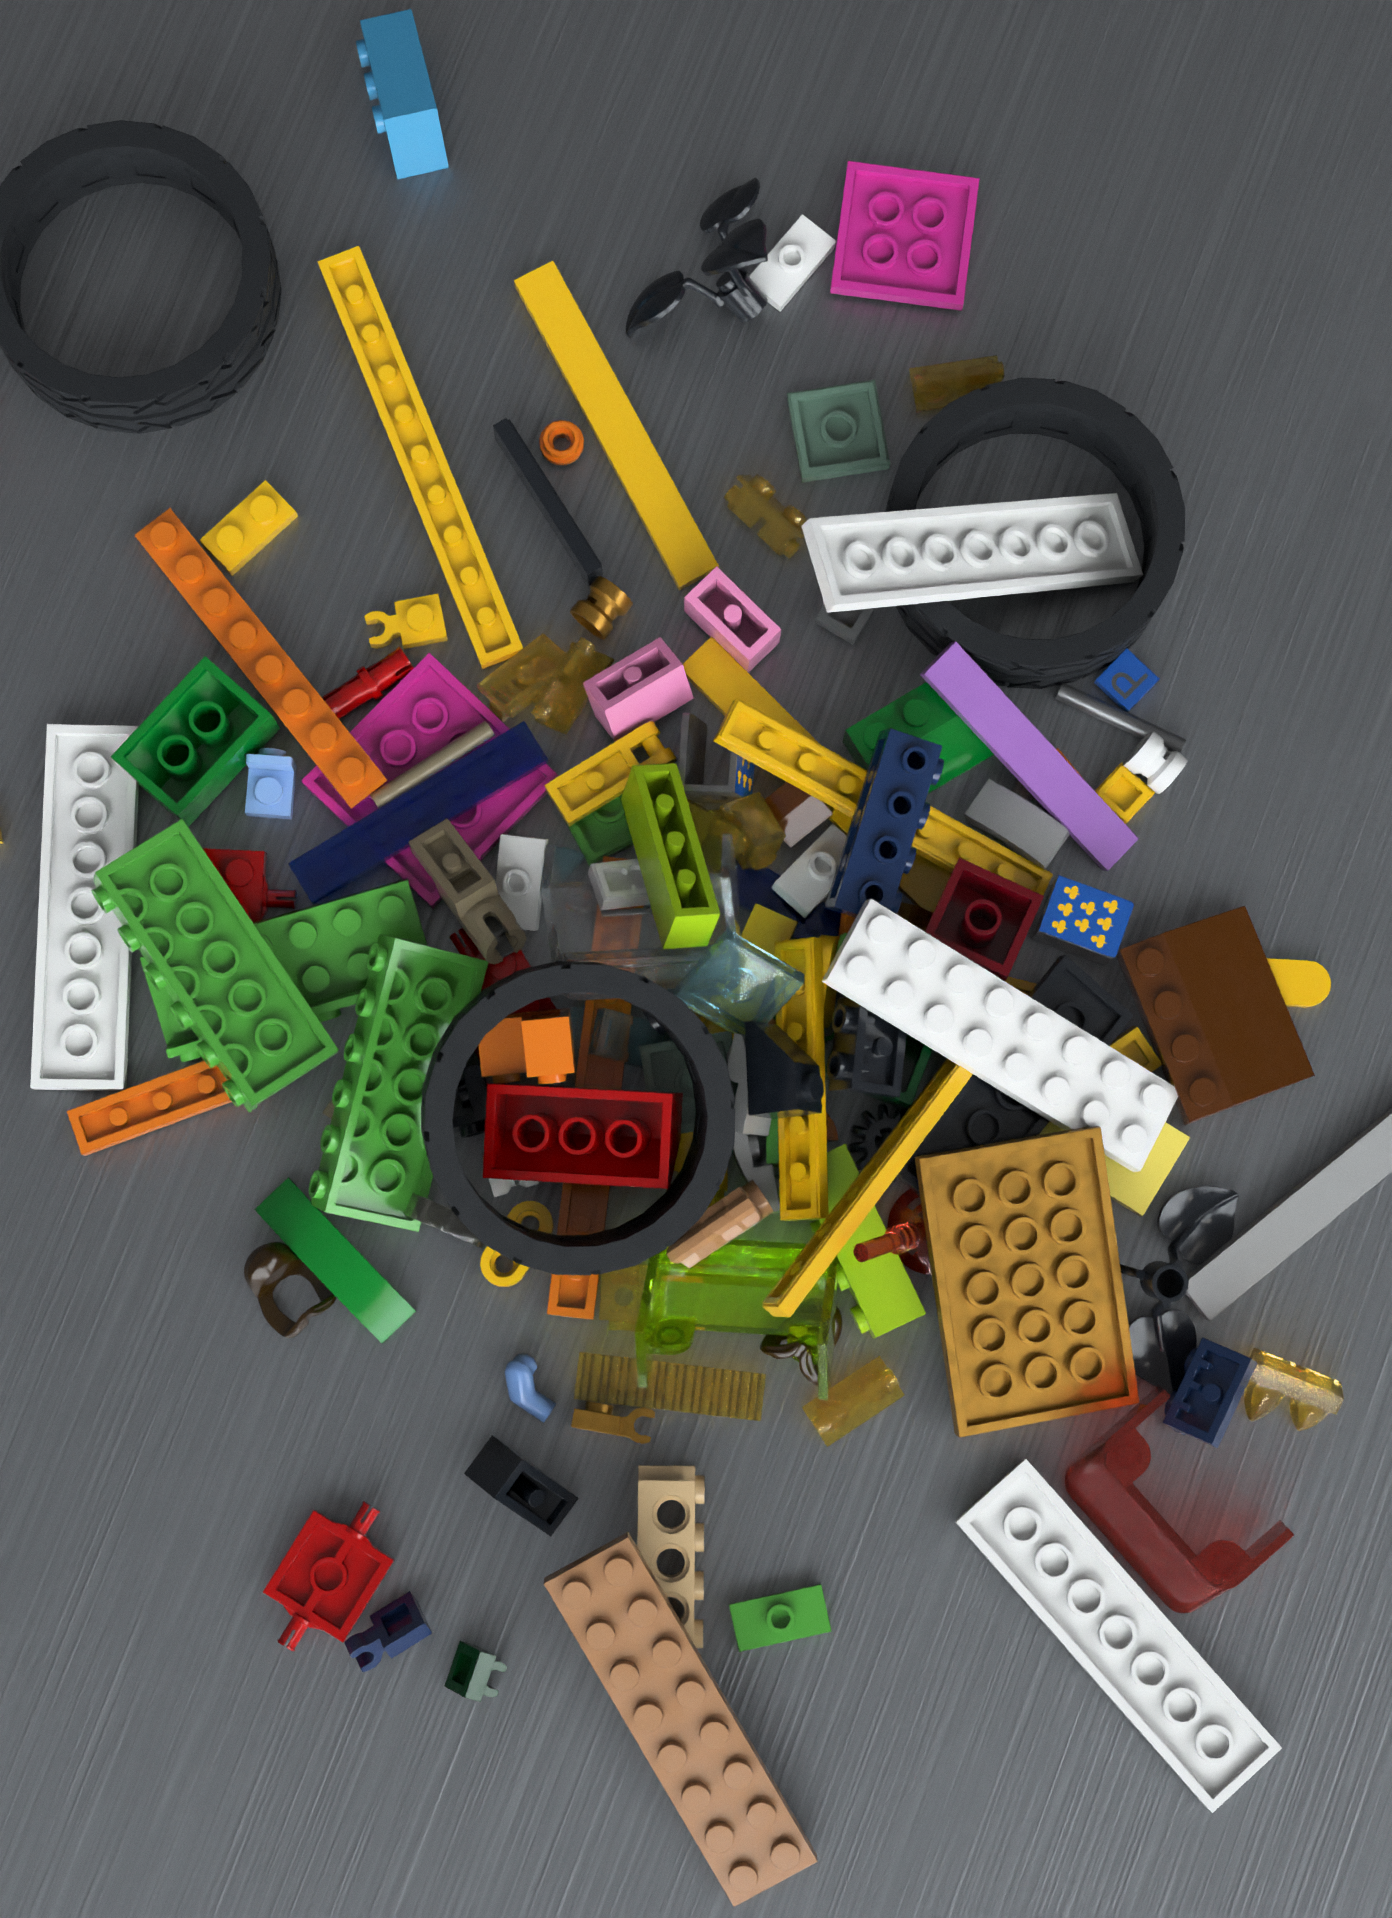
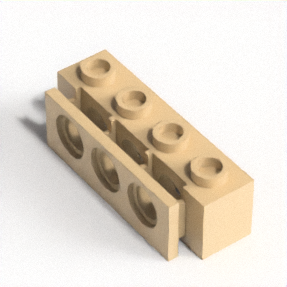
[637,1465,705,1648]

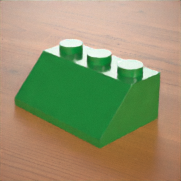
[111,656,280,827]
[842,682,994,794]

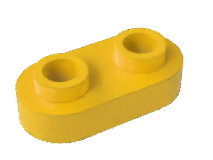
[480,1201,554,1287]

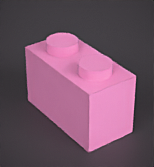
[684,566,781,673]
[583,637,694,742]

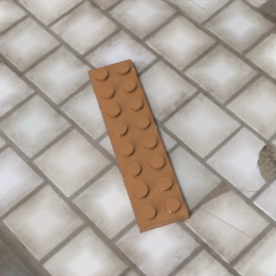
[544,1532,818,1907]

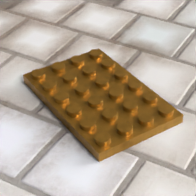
[915,1126,1139,1438]

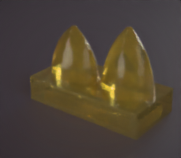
[1244,1348,1344,1431]

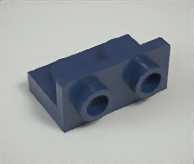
[1163,1337,1257,1449]

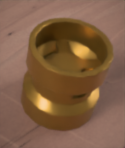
[570,576,633,640]

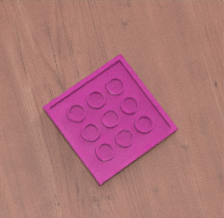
[301,653,559,909]

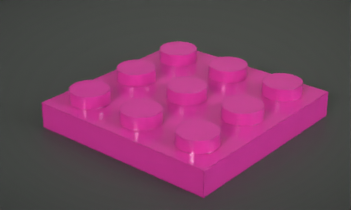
[830,161,980,311]

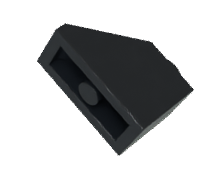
[745,1021,824,1119]
[464,1435,579,1537]

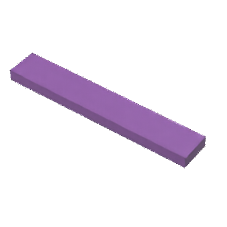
[920,641,1139,871]

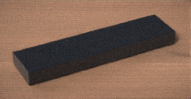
[493,418,603,587]

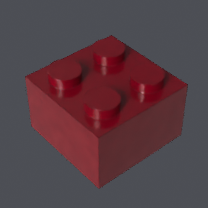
[925,858,1044,981]

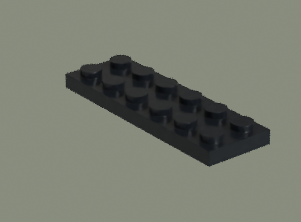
[896,955,1133,1197]

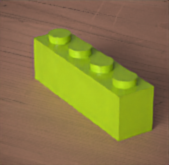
[621,763,720,949]
[809,1144,926,1339]

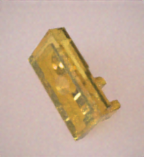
[477,633,575,722]

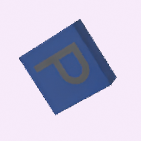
[1094,648,1159,712]

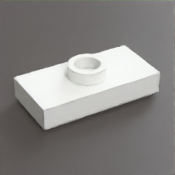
[749,214,837,312]
[771,824,847,918]
[495,834,549,931]
[588,858,650,911]

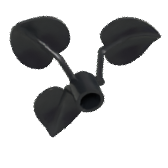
[626,178,768,338]
[1120,1186,1239,1396]

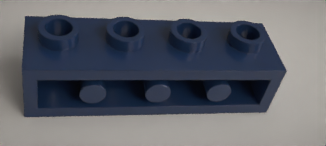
[825,728,944,918]

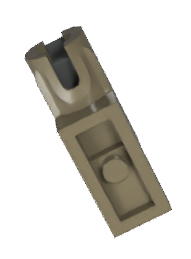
[408,818,527,965]

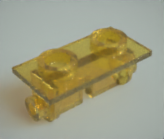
[909,355,1005,412]
[724,474,808,559]
[531,637,615,735]
[801,1356,905,1447]

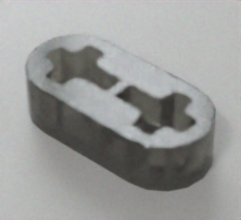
[403,1193,483,1248]

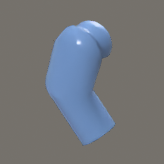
[505,1353,556,1423]

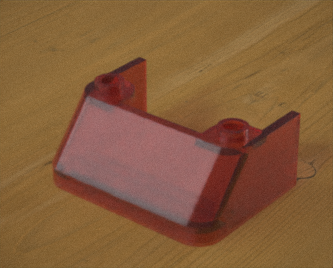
[1064,1385,1294,1613]

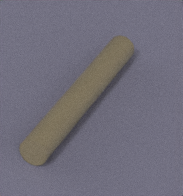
[370,721,495,810]

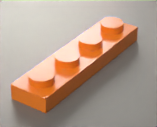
[67,1061,232,1156]

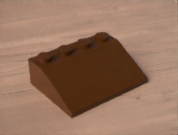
[1116,906,1315,1126]

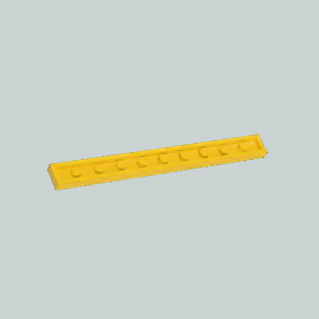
[317,246,524,669]

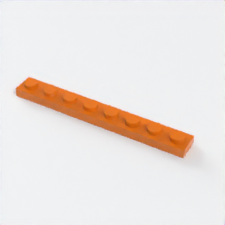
[134,508,387,809]

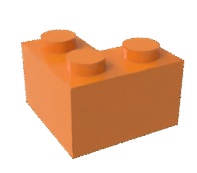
[478,1008,576,1084]

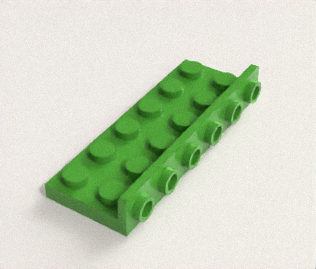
[91,819,339,1113]
[140,878,428,1062]
[309,934,488,1232]

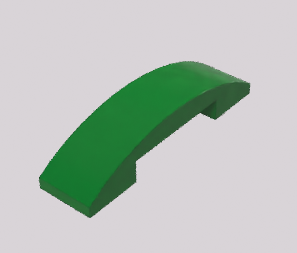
[254,1177,416,1344]

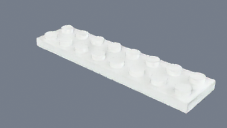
[801,493,1143,613]
[30,724,139,1091]
[822,899,1178,1172]
[955,1458,1282,1813]

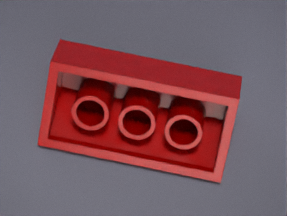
[483,1083,683,1189]

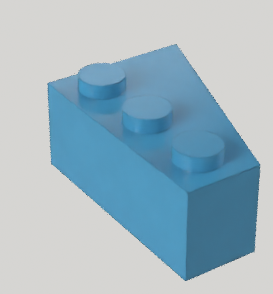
[355,9,449,180]

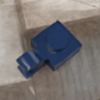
[345,1591,432,1672]

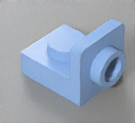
[245,748,297,819]

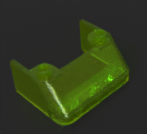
[635,1239,838,1400]

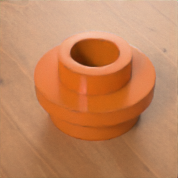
[539,420,584,465]

